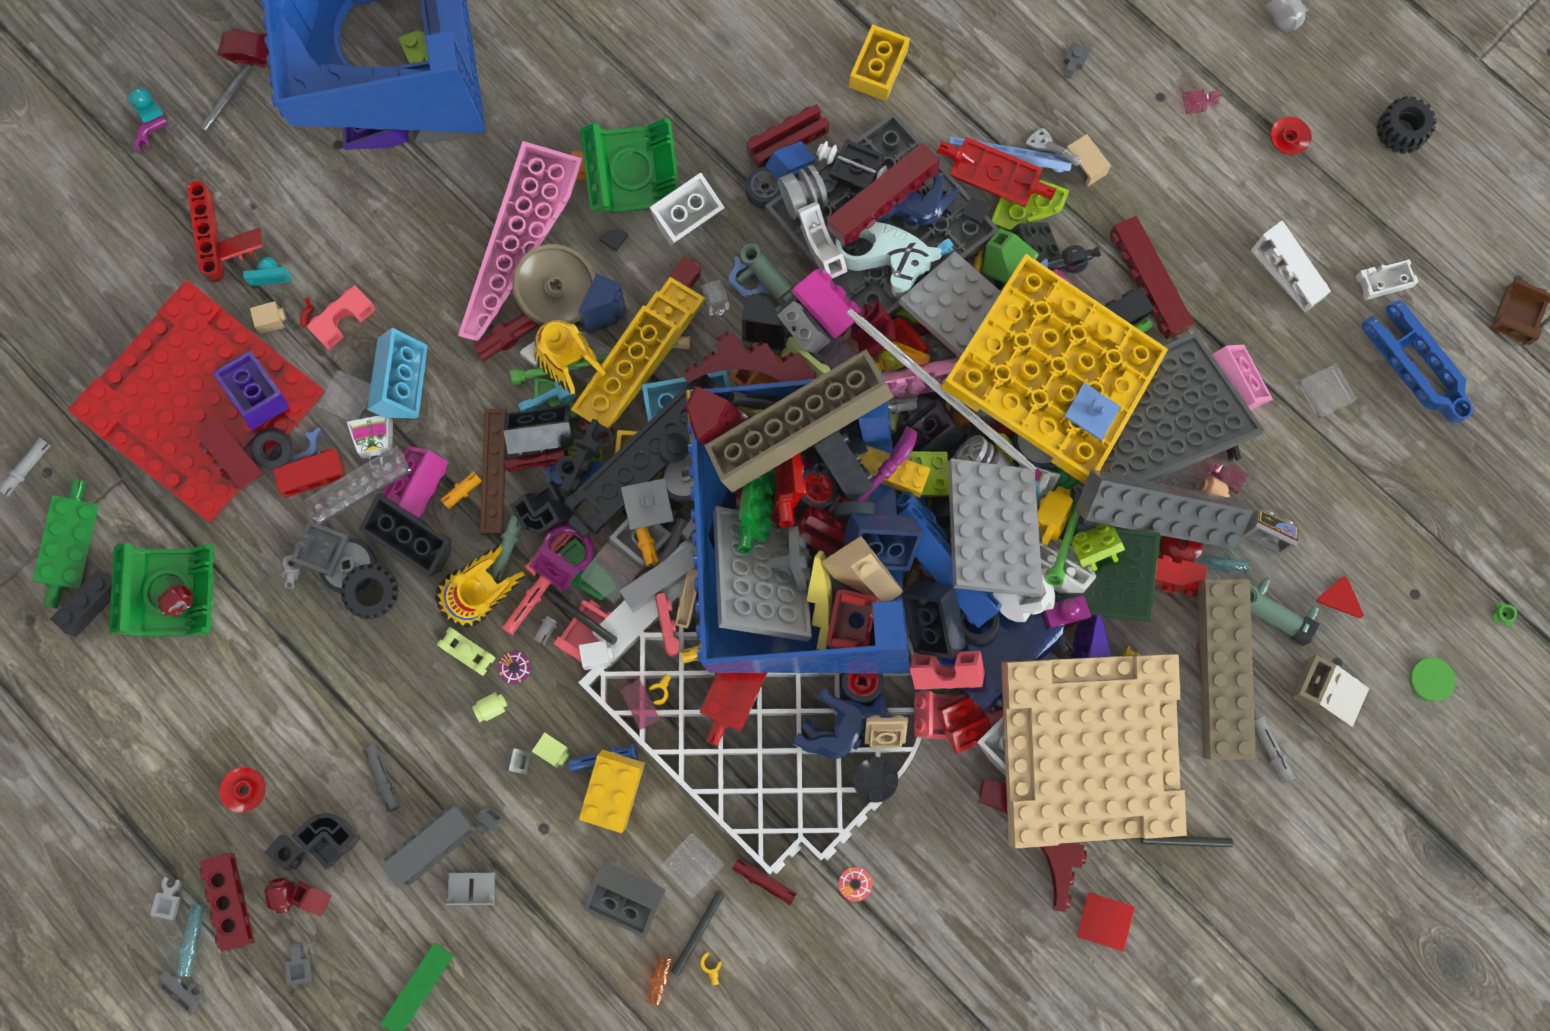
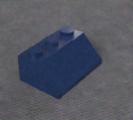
[578,273,627,334]
[844,513,923,571]

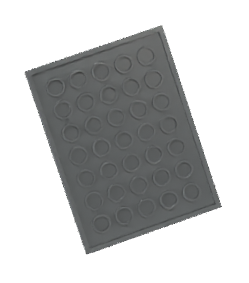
[1100,333,1264,482]

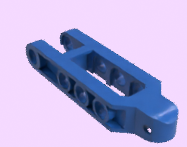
[1362,299,1473,423]

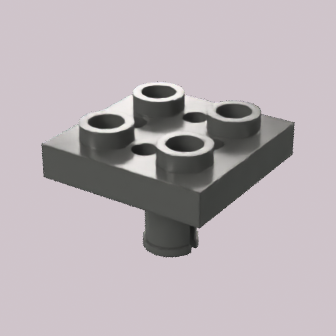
[769,526,811,593]

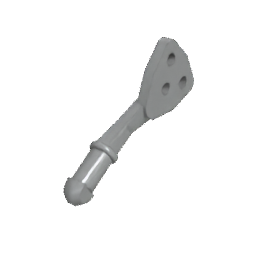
[1026,128,1082,166]

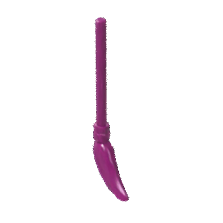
[810,426,917,551]

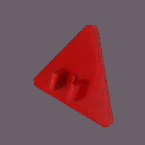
[1317,576,1364,619]

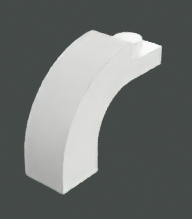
[797,202,848,278]

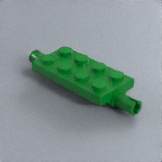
[737,468,776,554]
[32,479,99,609]

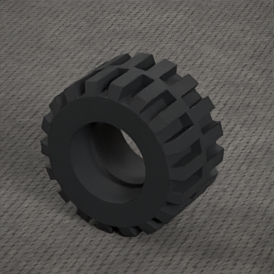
[1376,96,1437,154]
[340,564,399,619]

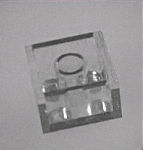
[660,833,725,899]

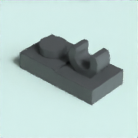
[157,971,205,1016]

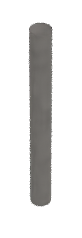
[199,63,253,133]

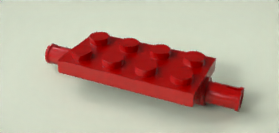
[936,137,1057,208]
[775,452,806,528]
[699,672,767,746]

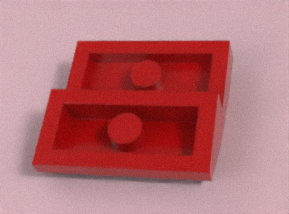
[937,693,991,754]
[1077,892,1135,952]

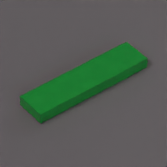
[380,943,454,1031]

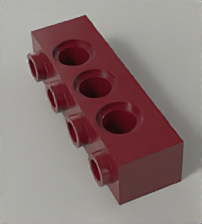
[199,853,255,952]

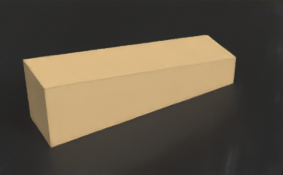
[675,569,698,629]

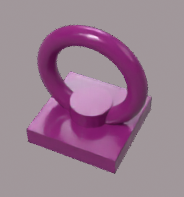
[529,524,594,592]

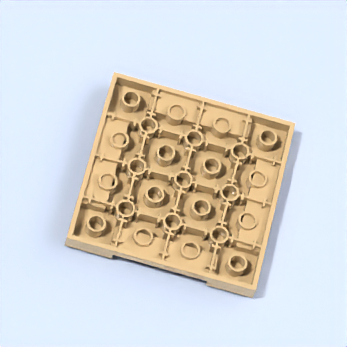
[1001,654,1187,848]

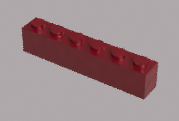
[827,143,940,246]
[1110,215,1194,340]

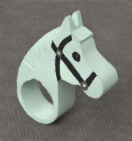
[836,222,941,297]

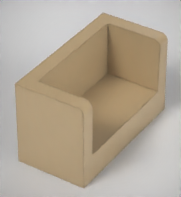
[1067,134,1111,186]

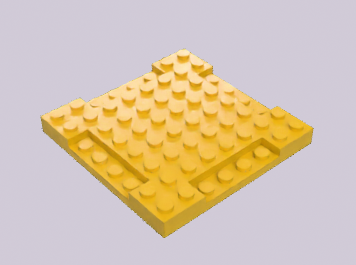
[940,254,1168,484]

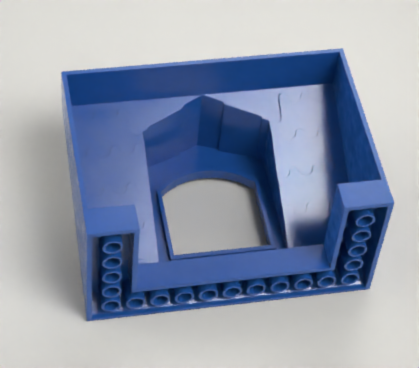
[260,0,486,133]
[686,373,910,674]

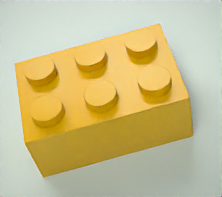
[849,24,910,101]
[579,749,645,833]

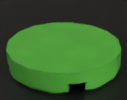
[1409,657,1455,702]

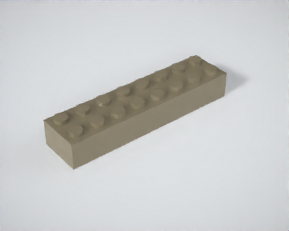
[705,350,894,492]
[1198,579,1256,760]

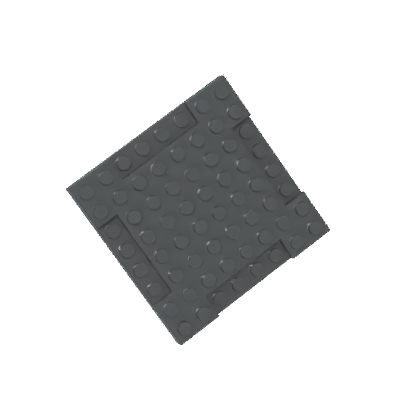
[765,112,999,317]

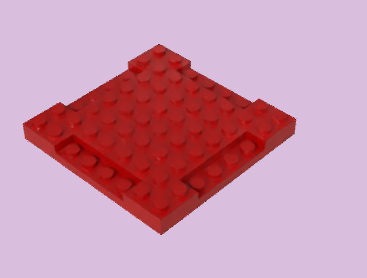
[67,279,325,523]

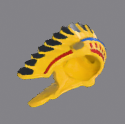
[533,320,606,394]
[435,544,526,628]

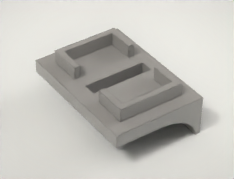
[446,873,495,906]

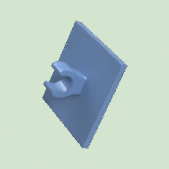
[1064,383,1121,441]

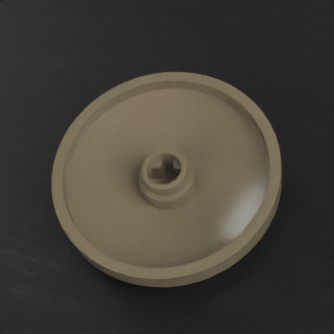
[512,244,595,325]

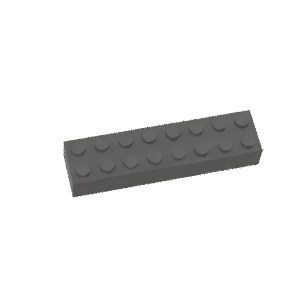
[1075,469,1253,549]

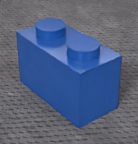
[766,141,816,180]

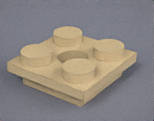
[864,715,908,747]

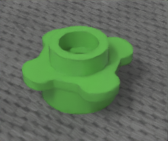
[1492,602,1517,627]

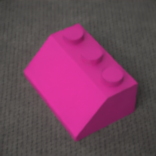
[791,268,863,339]
[382,446,449,518]

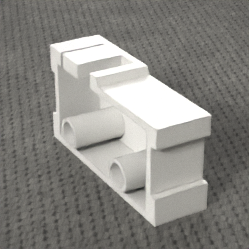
[1355,259,1419,300]

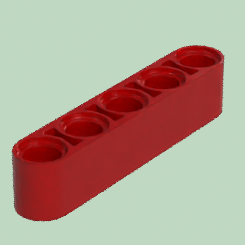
[187,181,224,282]

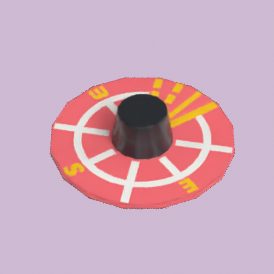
[839,867,872,902]

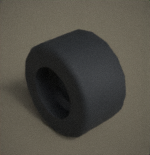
[251,427,292,469]

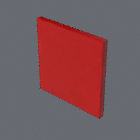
[220,228,263,261]

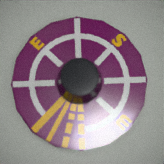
[498,651,531,684]

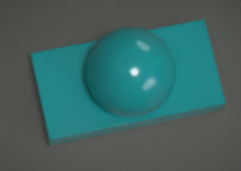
[126,87,163,123]
[243,257,292,286]

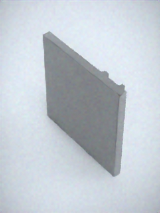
[621,479,673,530]

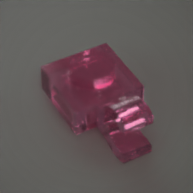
[1182,89,1222,114]
[1207,461,1249,494]

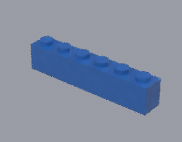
[896,503,1002,628]

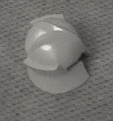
[1262,0,1309,32]

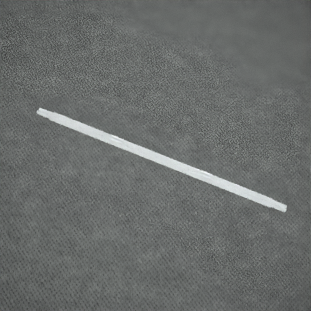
[846,308,1037,472]

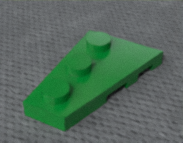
[558,538,619,602]

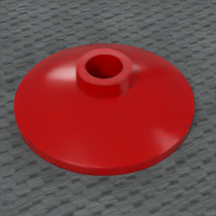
[1270,117,1312,155]
[1159,535,1203,563]
[220,767,266,813]

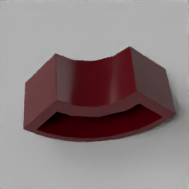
[217,28,269,68]

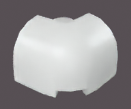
[993,567,1055,622]

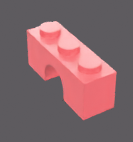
[306,285,376,351]
[910,651,985,689]

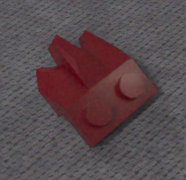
[851,301,896,357]

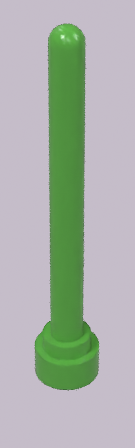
[510,354,609,386]
[1045,501,1080,587]

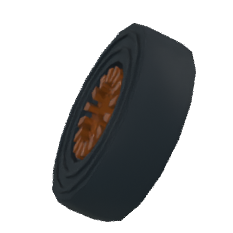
[834,501,875,518]

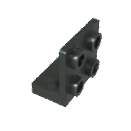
[1009,222,1061,262]

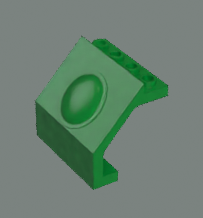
[580,118,679,214]
[109,543,215,637]

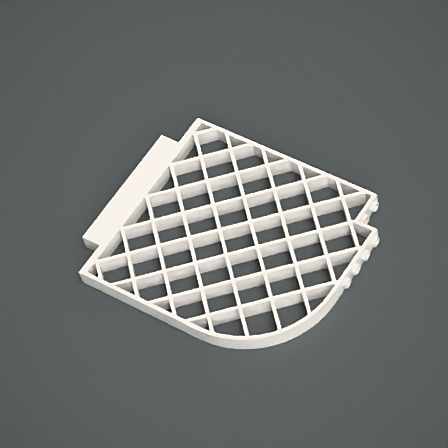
[578,539,927,874]

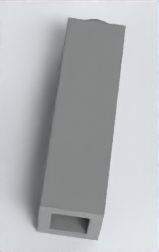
[619,547,697,612]

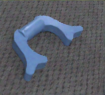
[729,256,771,299]
[274,428,322,463]

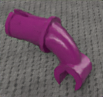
[134,115,168,154]

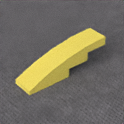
[807,551,833,650]

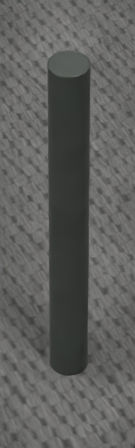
[547,590,617,645]
[1141,836,1233,847]
[671,890,725,976]

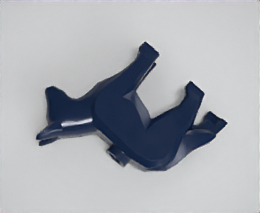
[876,174,959,226]
[792,687,891,760]

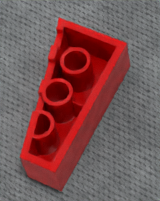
[1155,555,1207,597]

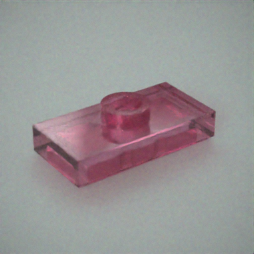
[620,679,660,730]

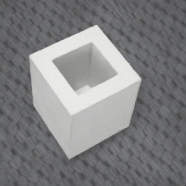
[579,640,614,670]

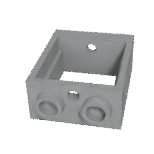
[777,301,832,354]

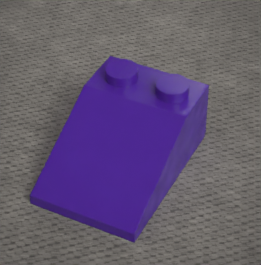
[343,127,408,150]
[213,350,290,430]
[1070,615,1111,659]

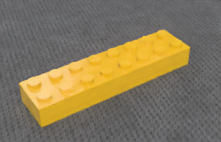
[859,445,931,498]

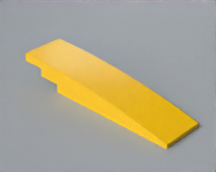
[571,277,706,429]

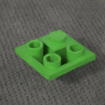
[982,229,1039,284]

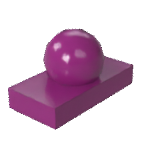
[1043,596,1091,629]

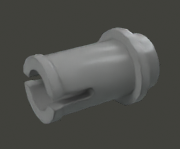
[533,616,558,645]

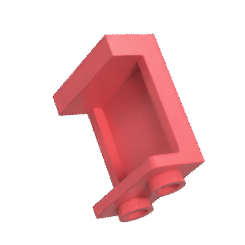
[554,600,611,670]
[914,691,966,741]

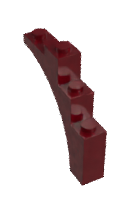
[683,332,816,383]
[978,779,1087,912]

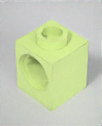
[532,733,569,768]

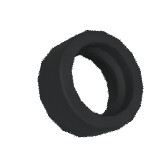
[959,608,1000,645]

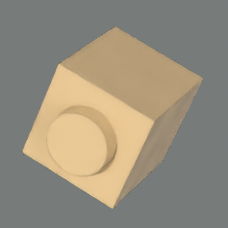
[250,301,287,334]

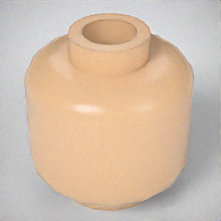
[1195,476,1230,497]

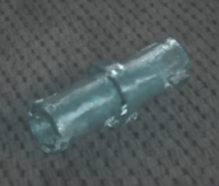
[1203,555,1250,573]

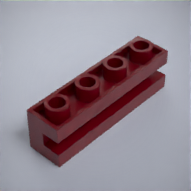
[746,104,830,168]
[795,505,847,556]

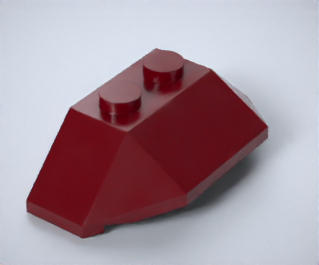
[685,386,750,446]

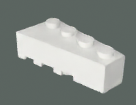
[1251,221,1331,312]

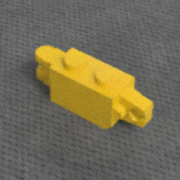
[1037,486,1073,546]

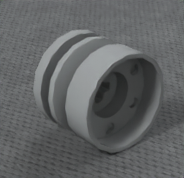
[778,164,828,219]
[953,435,1010,466]

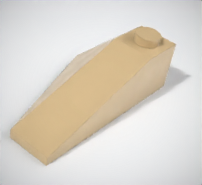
[822,536,904,602]

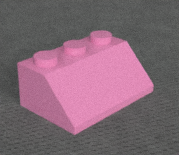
[1212,344,1273,410]

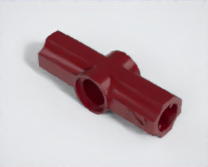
[473,312,536,362]

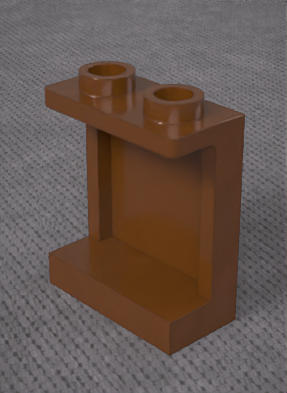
[1490,279,1550,345]

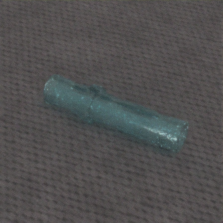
[175,904,206,977]

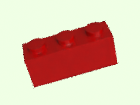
[273,449,348,498]

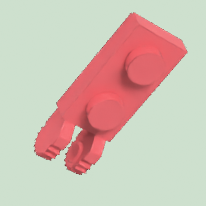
[655,593,680,657]

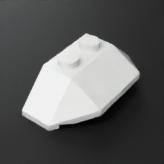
[1039,536,1096,593]

